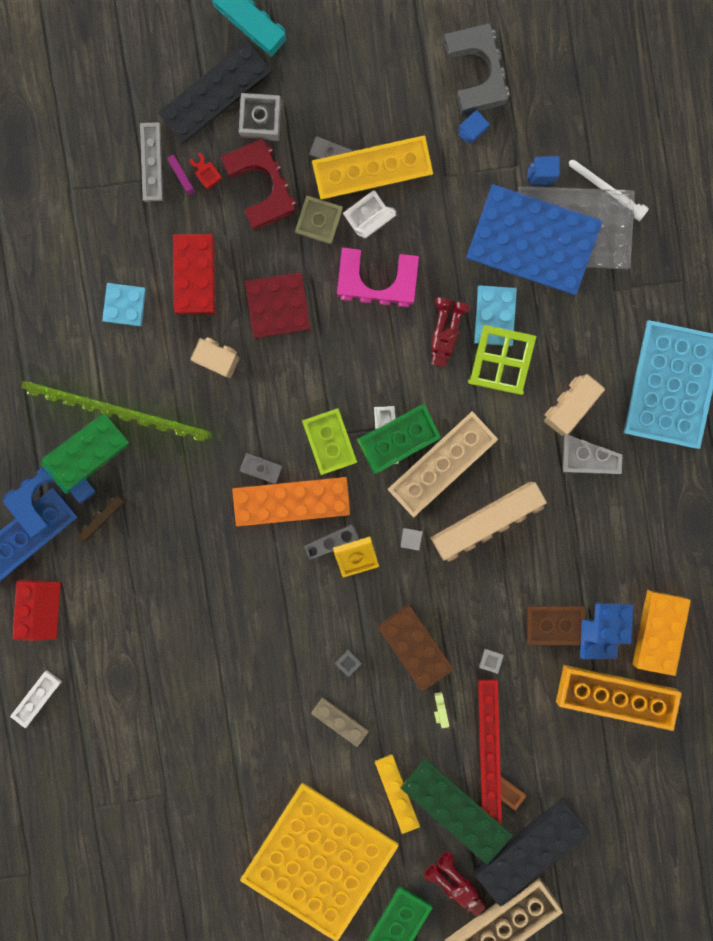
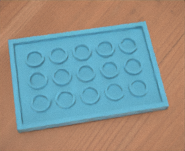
[623,320,713,449]

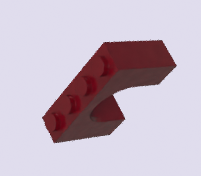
[221,138,297,231]

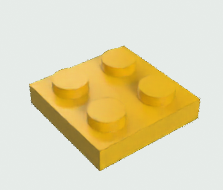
[333,537,379,578]

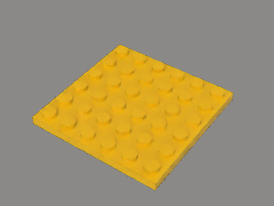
[240,782,399,941]

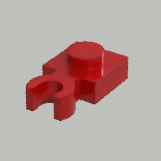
[190,153,222,190]

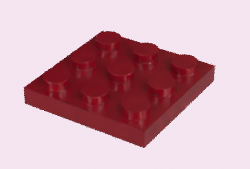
[245,272,311,339]

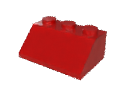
[13,579,61,641]

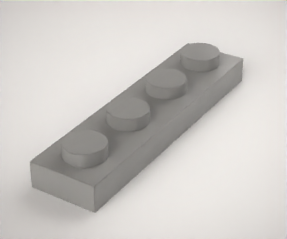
[140,122,163,202]

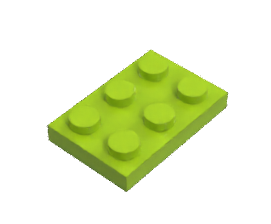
[302,408,357,475]

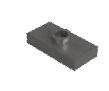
[309,136,352,159]
[240,453,282,484]

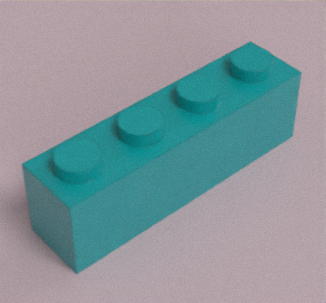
[212,0,286,57]

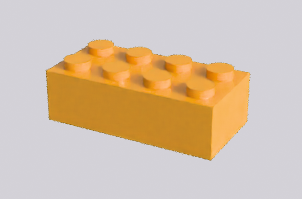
[632,590,691,676]

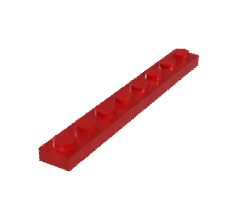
[478,679,502,825]

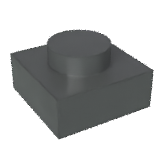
[335,649,362,677]

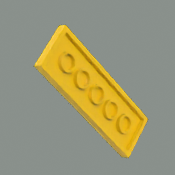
[312,135,433,200]

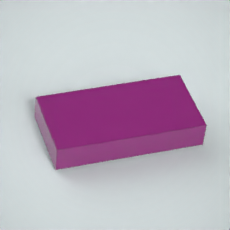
[167,155,195,195]

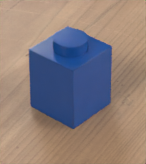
[458,110,490,145]

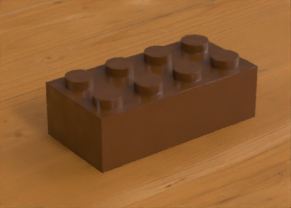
[378,604,454,692]

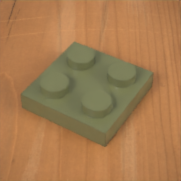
[295,195,343,245]

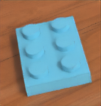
[474,286,517,346]

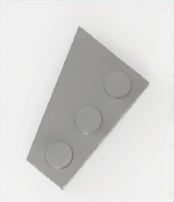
[563,435,622,474]

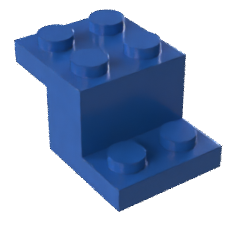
[580,603,633,659]

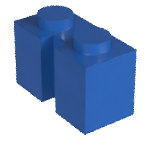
[527,156,560,186]

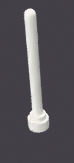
[569,160,649,221]

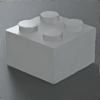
[239,93,282,141]

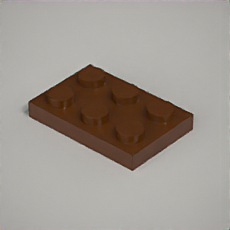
[527,606,585,645]

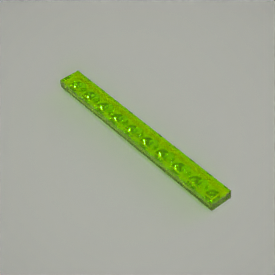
[21,381,212,442]

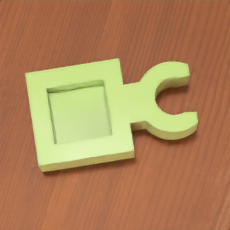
[434,692,449,728]

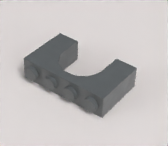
[444,23,510,115]

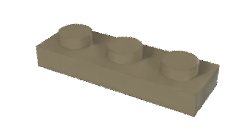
[311,697,369,747]

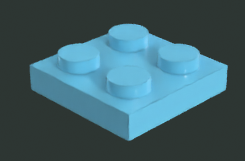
[102,283,146,327]

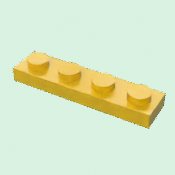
[375,754,420,834]

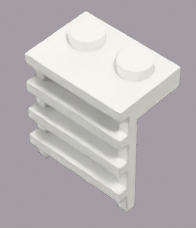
[343,190,396,238]

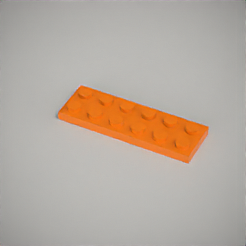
[232,477,350,526]

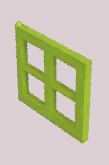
[468,324,536,395]

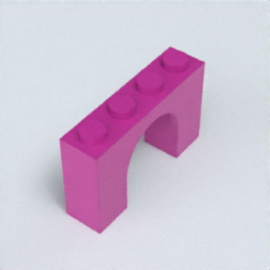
[337,248,419,307]

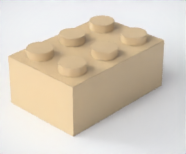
[544,374,605,435]

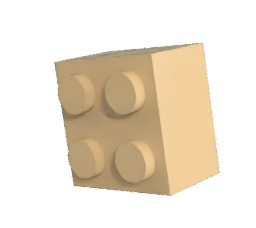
[191,338,240,379]

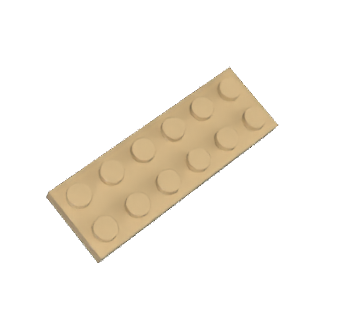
[388,411,498,517]

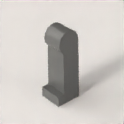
[304,524,360,560]

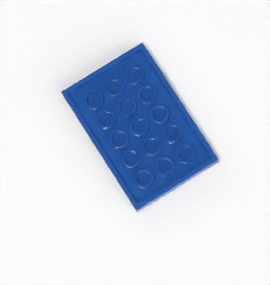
[466,184,603,296]

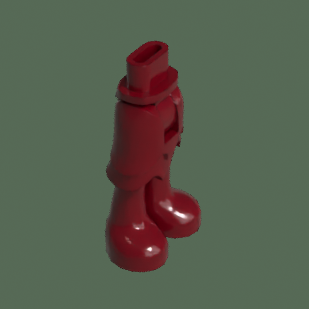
[431,297,471,367]
[423,851,486,916]

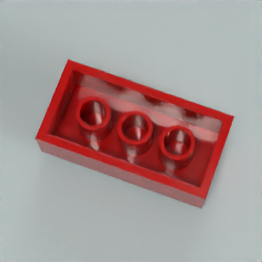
[173,234,216,315]

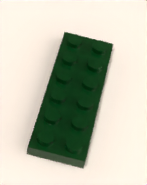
[400,758,513,865]

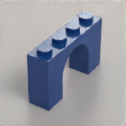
[2,468,96,539]

